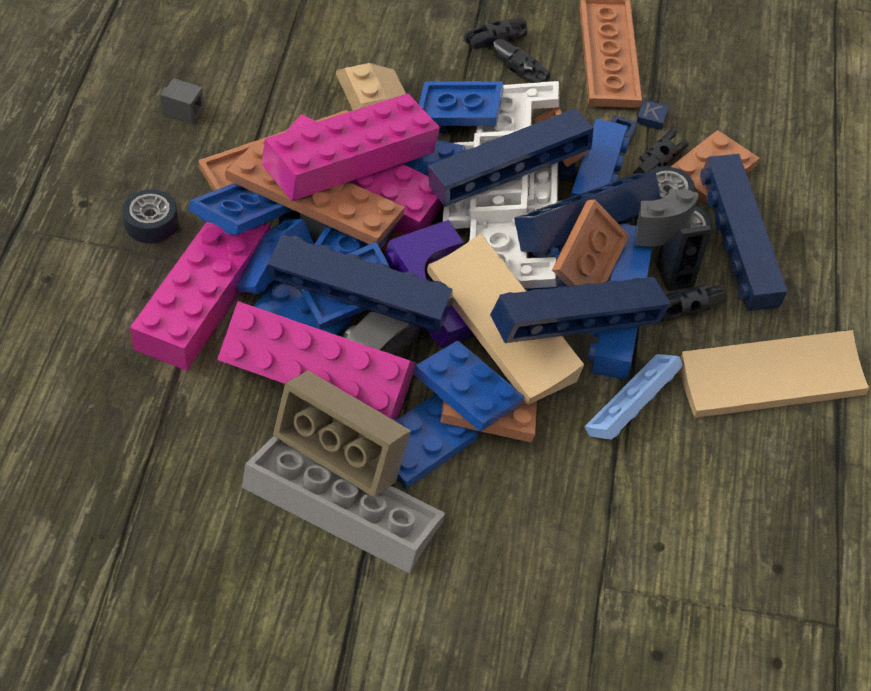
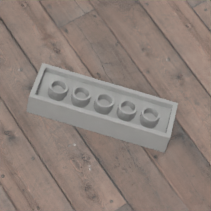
[242,436,445,574]

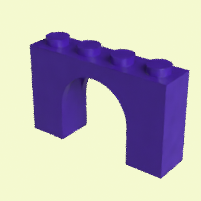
[384,220,475,349]

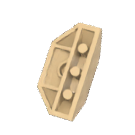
[336,63,406,111]

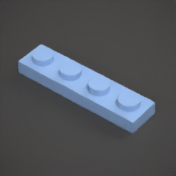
[585,354,683,440]

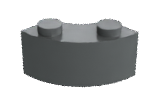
[635,189,698,246]
[344,312,421,355]

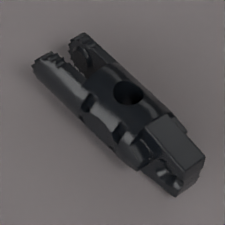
[463,18,527,49]
[493,39,551,83]
[633,128,689,174]
[660,285,726,322]

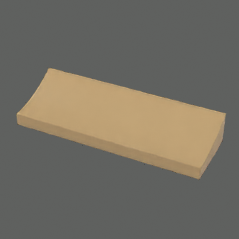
[427,233,584,405]
[678,330,869,418]

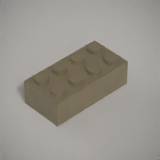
[273,370,411,497]

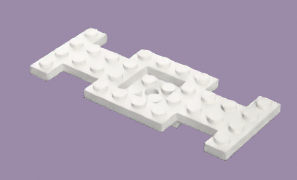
[443,81,559,288]

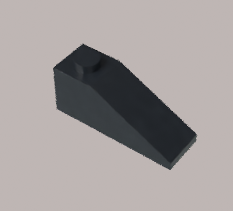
[656,225,711,291]

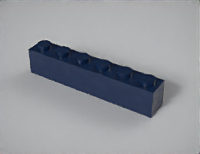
[428,108,594,207]
[700,154,788,311]
[514,173,661,256]
[268,234,453,333]
[490,277,671,343]

